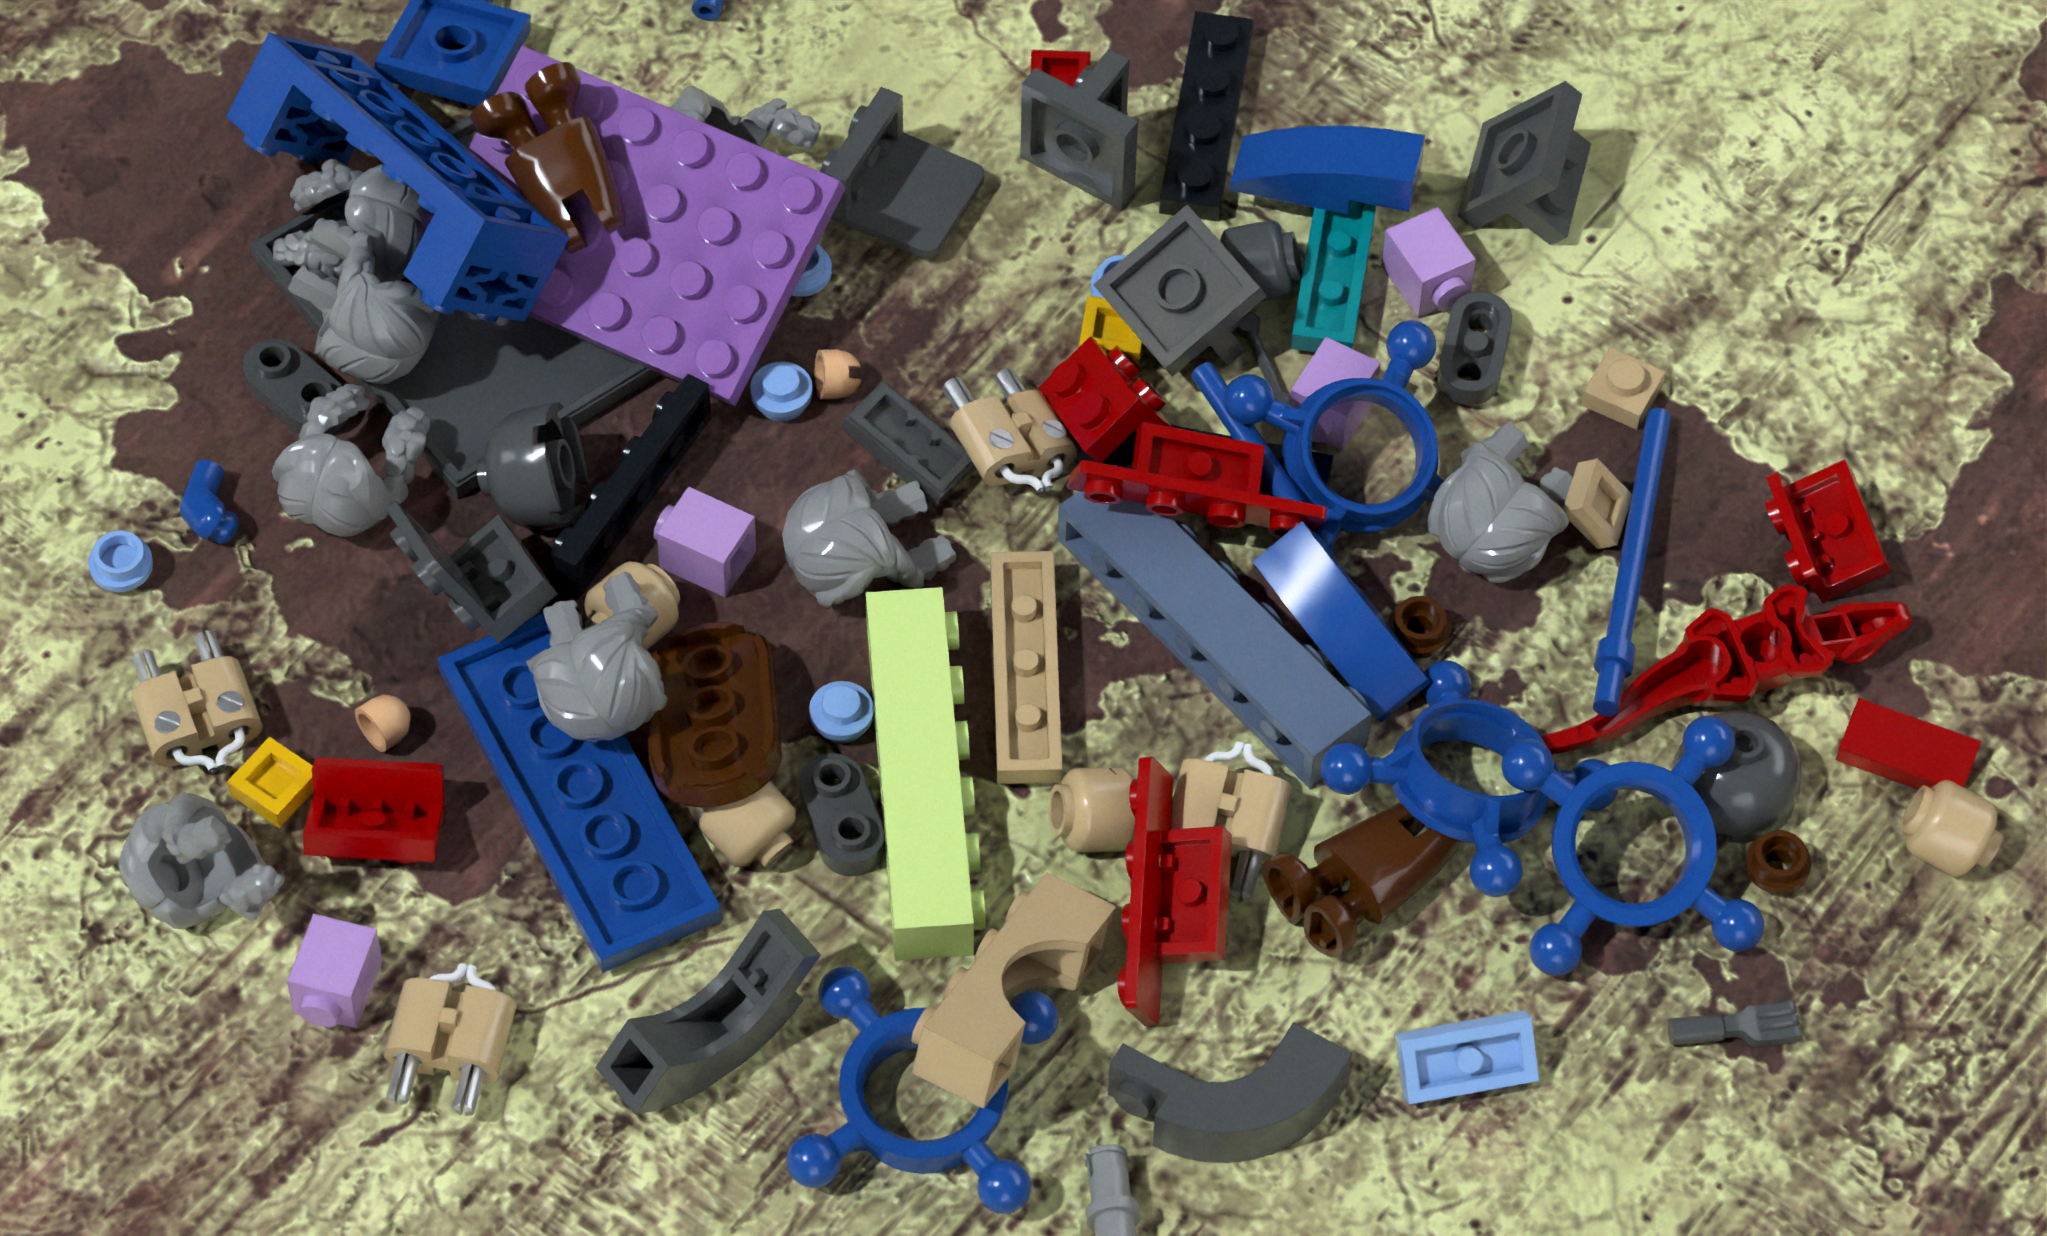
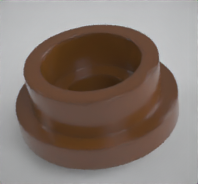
[1388,596,1452,658]
[1745,830,1812,894]

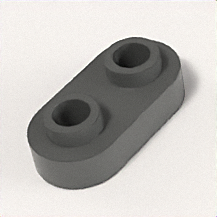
[1438,291,1512,405]
[242,338,347,435]
[799,753,884,876]

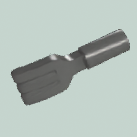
[1667,1000,1803,1047]

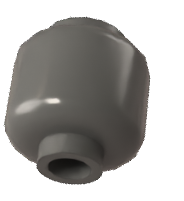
[1220,220,1302,302]

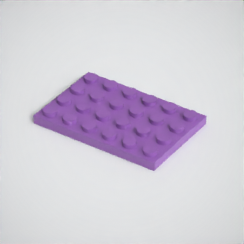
[468,46,846,406]

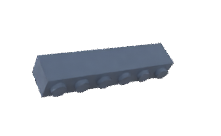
[1057,465,1371,789]

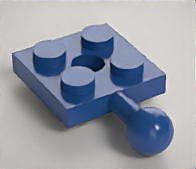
[374,0,531,106]

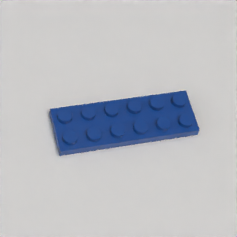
[437,613,722,973]

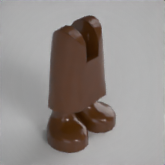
[470,62,625,254]
[1262,803,1461,957]

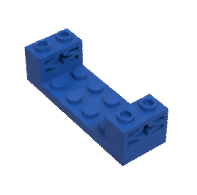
[226,33,570,322]

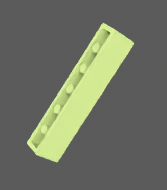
[866,587,986,961]

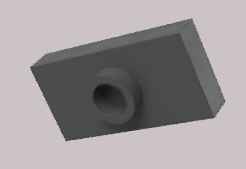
[841,380,975,507]

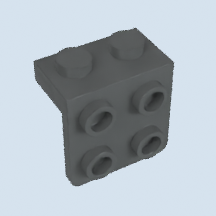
[820,87,984,259]
[386,501,558,643]

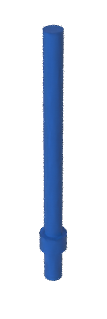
[1593,408,1671,716]

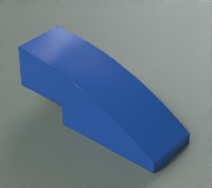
[1229,126,1425,215]
[1253,521,1431,722]

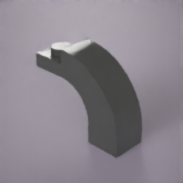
[595,909,821,1115]
[1108,1022,1352,1163]

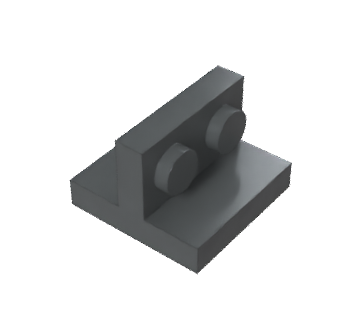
[1020,49,1138,211]
[1458,81,1591,245]
[1093,204,1267,377]

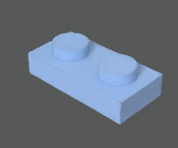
[1395,1010,1539,1105]

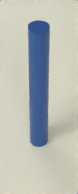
[1191,362,1306,502]

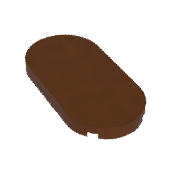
[647,622,782,807]

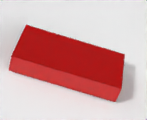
[1835,698,1981,790]

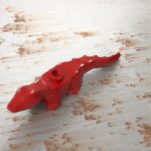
[1541,584,1913,755]

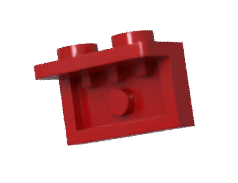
[1038,336,1172,463]
[1764,459,1892,603]
[303,757,445,864]

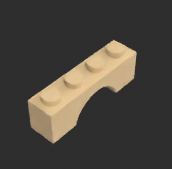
[911,872,1116,1109]

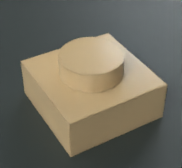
[1581,347,1666,430]
[1563,458,1632,549]

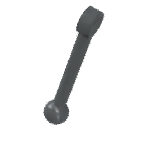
[1236,312,1290,405]

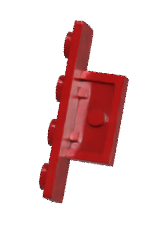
[1067,422,1327,538]
[1117,757,1232,1026]

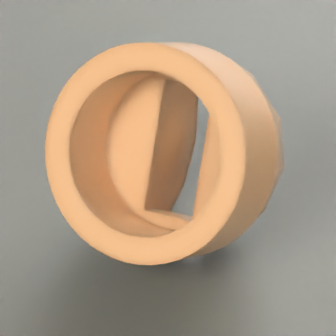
[815,349,861,399]
[355,694,411,752]

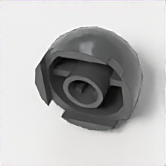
[477,402,588,530]
[1672,710,1801,844]

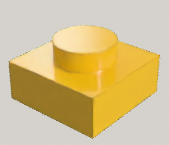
[1079,296,1143,366]
[227,737,313,828]

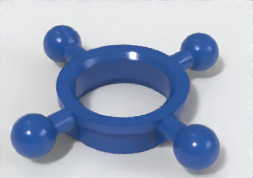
[1224,320,1444,558]
[1320,660,1618,897]
[1501,716,1764,976]
[787,966,1059,1214]

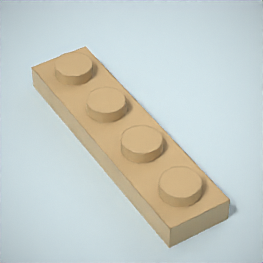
[990,551,1062,784]

